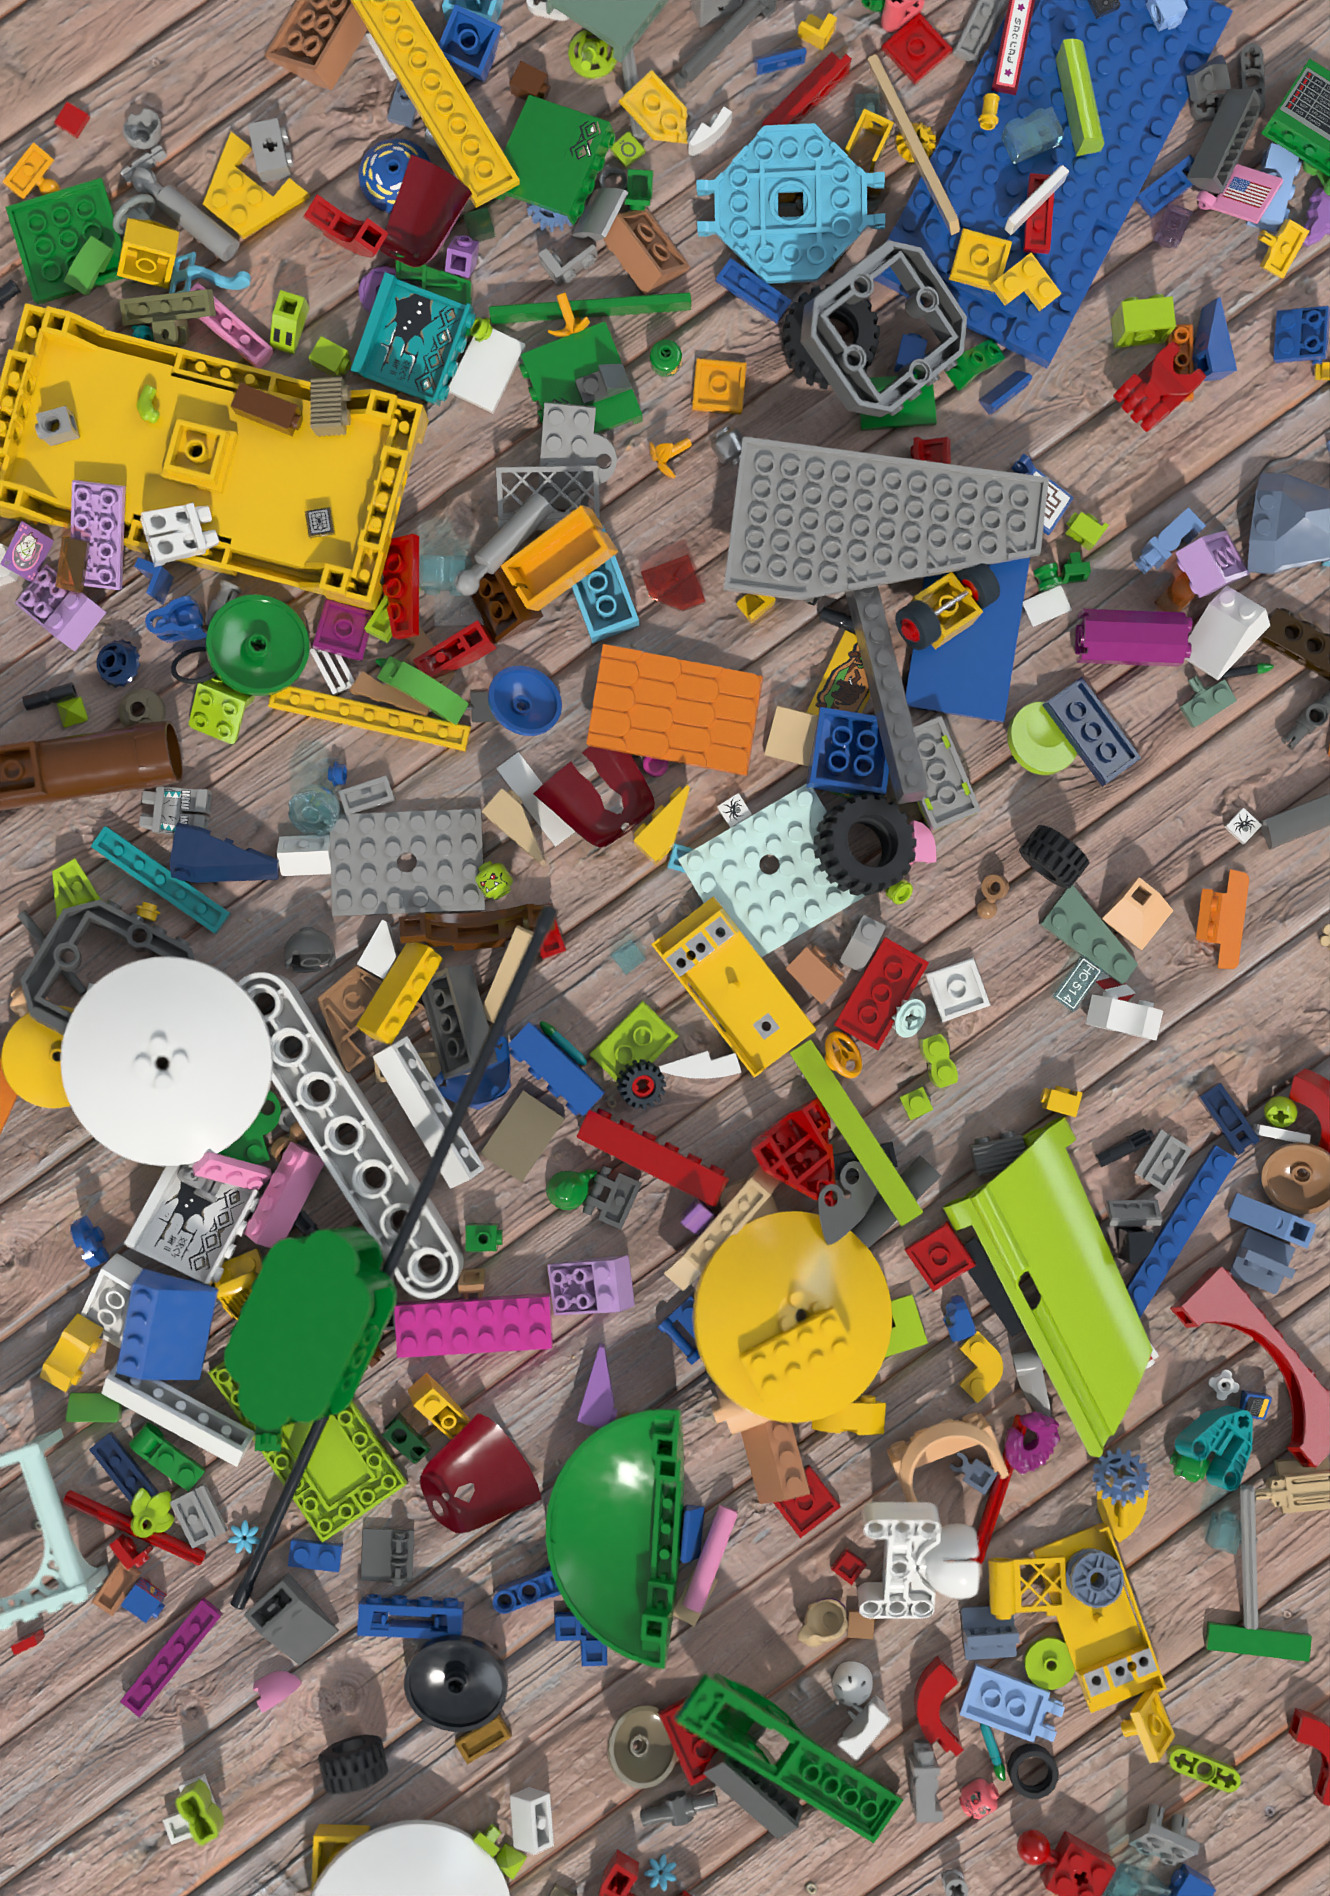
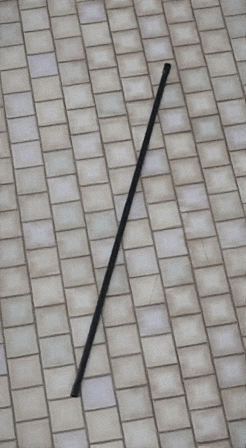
[230,903,559,1610]

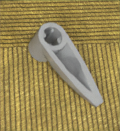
[1012,1349,1052,1418]

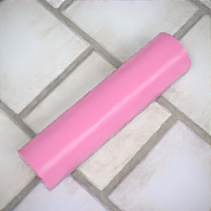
[190,282,273,369]
[682,1505,738,1613]

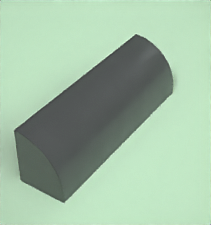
[1187,89,1264,193]
[1259,793,1330,850]
[851,1155,941,1248]
[703,1749,804,1839]

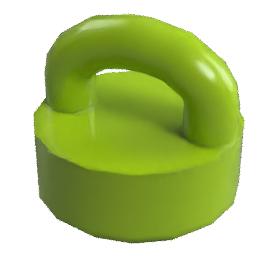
[885,878,913,905]

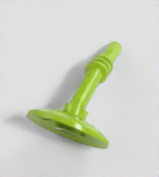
[568,30,617,79]

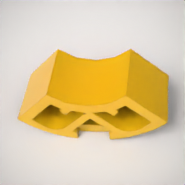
[39,1313,104,1392]
[812,1395,886,1435]

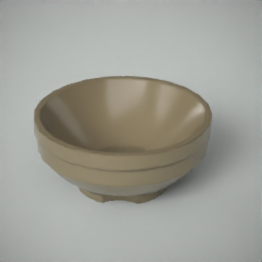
[118,689,166,727]

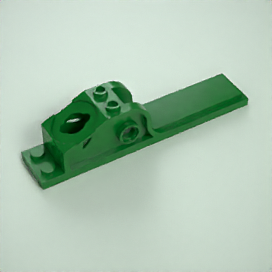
[674,1672,903,1843]

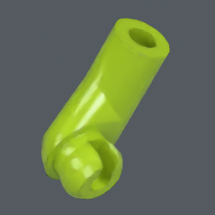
[136,385,160,423]

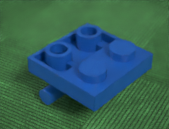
[1273,306,1330,366]

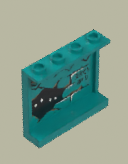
[351,272,476,407]

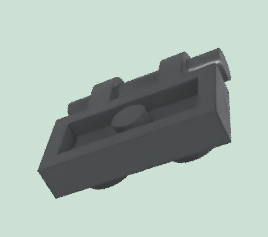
[582,1165,642,1230]

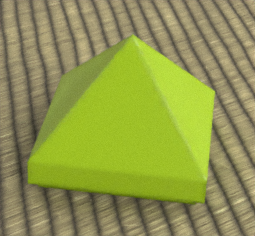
[57,696,89,728]
[495,1842,527,1879]

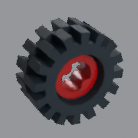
[617,1059,666,1109]

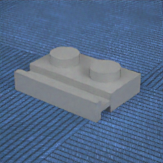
[1132,1129,1193,1193]
[170,1483,228,1549]

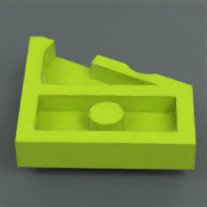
[52,858,102,920]

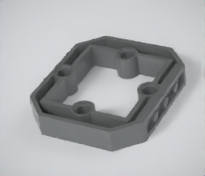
[800,240,967,417]
[20,900,195,1059]

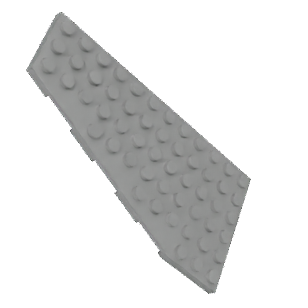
[723,436,1049,600]

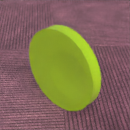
[1007,702,1077,775]

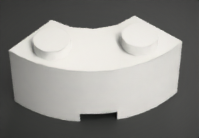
[1086,992,1163,1041]

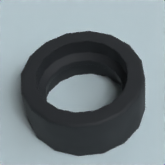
[1007,1744,1059,1799]

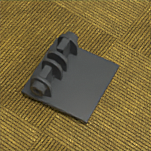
[361,1528,415,1586]

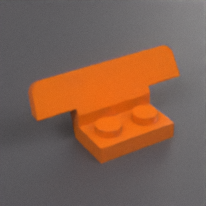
[1196,869,1249,969]

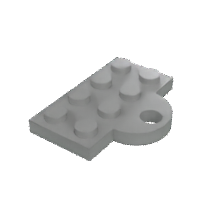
[538,402,617,510]

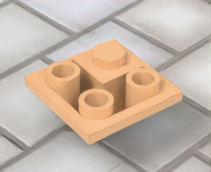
[1101,877,1173,950]

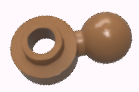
[977,874,1009,919]
[271,1121,308,1163]

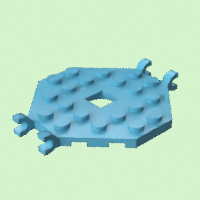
[696,123,885,284]

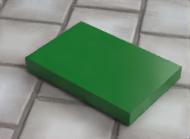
[859,374,937,431]

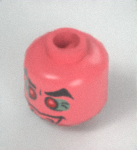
[959,1778,999,1819]

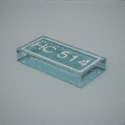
[1052,956,1104,1012]

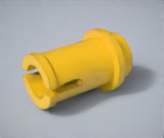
[978,93,1000,130]

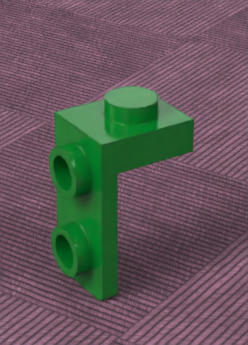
[625,168,653,210]
[944,339,1005,391]

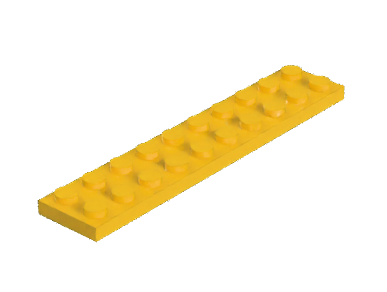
[350,0,520,208]

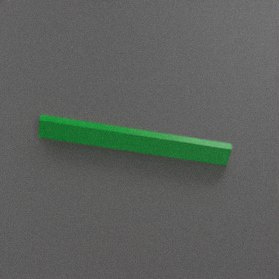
[489,292,691,324]

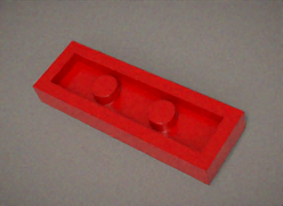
[1023,173,1054,254]

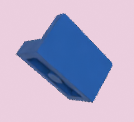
[134,557,174,605]

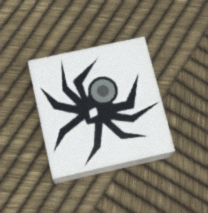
[717,793,752,828]
[1224,808,1262,844]

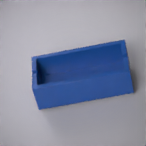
[508,1022,606,1116]

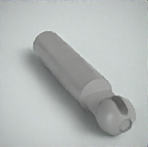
[132,168,239,262]
[454,493,553,595]

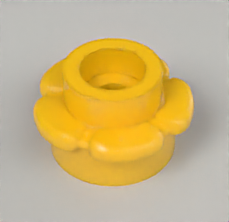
[135,902,161,922]

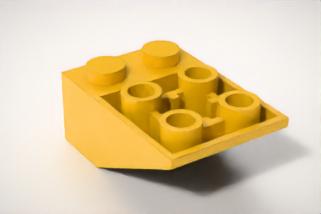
[633,785,690,865]

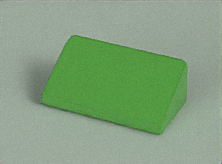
[66,1392,122,1422]

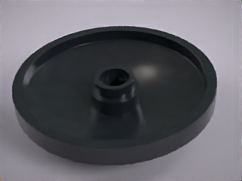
[404,1635,508,1732]

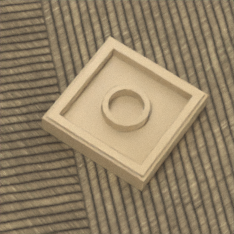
[764,705,818,766]

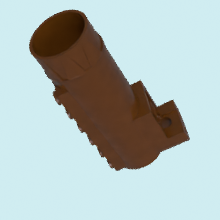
[0,720,183,811]

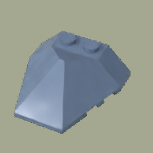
[1247,473,1330,574]

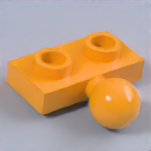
[2,142,60,201]

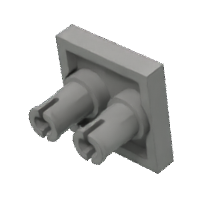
[1128,1804,1199,1865]

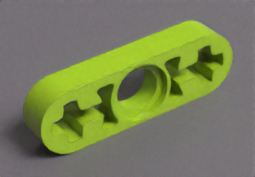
[1167,1745,1241,1793]

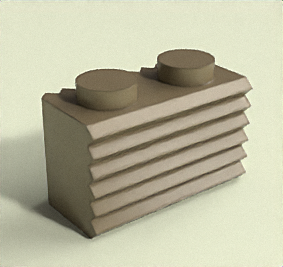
[310,377,351,437]

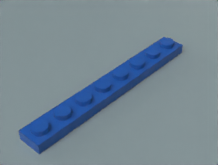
[1126,1145,1237,1319]

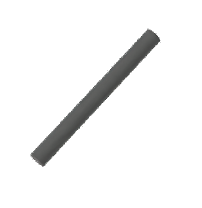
[17,911,87,996]

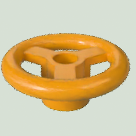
[825,1031,862,1078]

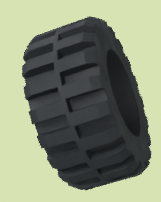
[782,284,880,390]
[813,794,917,896]

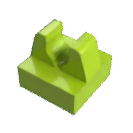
[472,1823,501,1858]

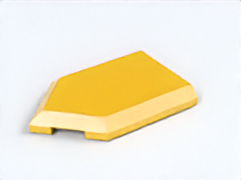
[618,70,688,144]

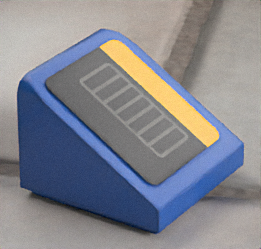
[1239,1390,1272,1420]

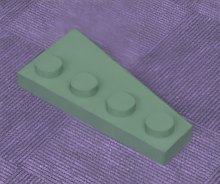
[1040,885,1138,985]

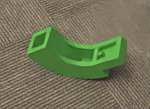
[377,656,469,725]

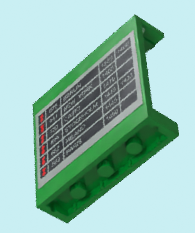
[1261,58,1330,177]

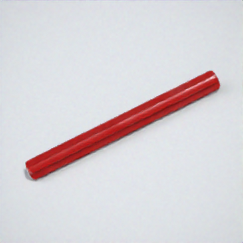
[969,1414,1027,1564]
[63,1490,206,1565]

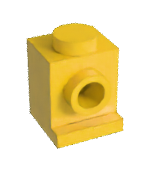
[1040,1085,1083,1117]

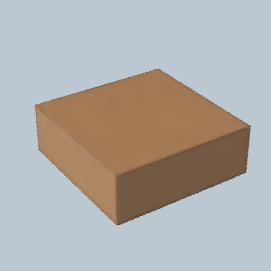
[847,1609,875,1639]

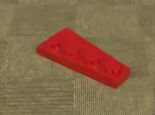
[382,534,419,639]

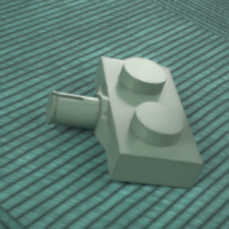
[1179,675,1237,728]

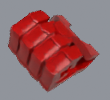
[1113,341,1207,432]

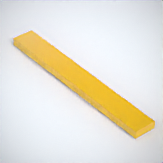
[268,686,471,752]

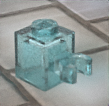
[1205,1510,1258,1555]

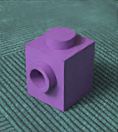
[445,235,479,278]

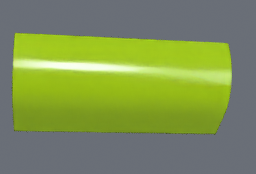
[1056,39,1104,156]

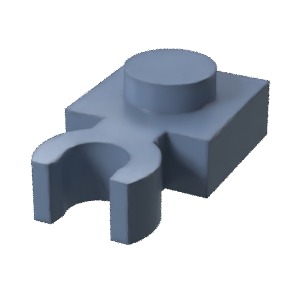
[949,1452,998,1495]

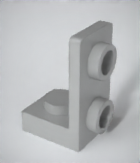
[538,244,597,286]

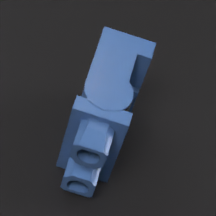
[1135,507,1206,574]

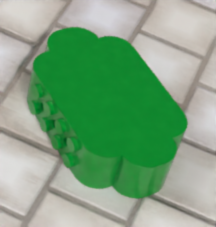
[224,1226,397,1430]

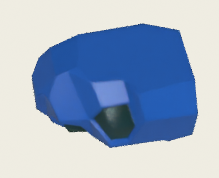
[943,1295,977,1342]

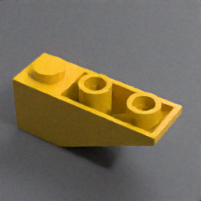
[407,1373,471,1439]

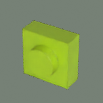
[899,1086,934,1120]

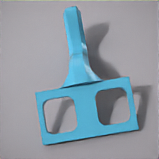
[169,252,251,294]

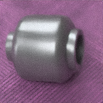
[711,426,743,466]

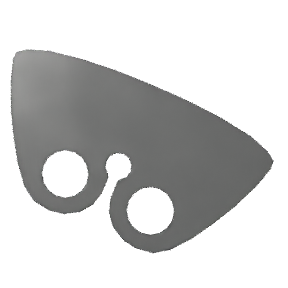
[818,1161,881,1245]

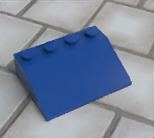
[116,1269,219,1380]

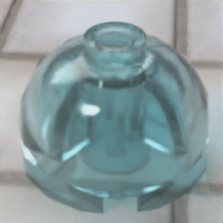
[288,784,341,837]

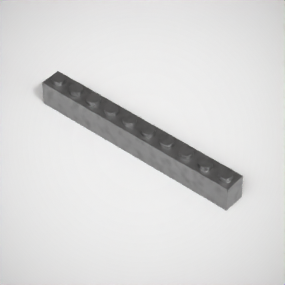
[845,586,929,804]

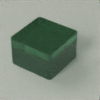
[463,207,496,242]

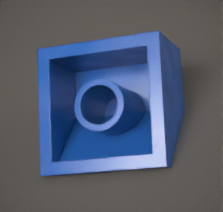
[438,4,502,82]

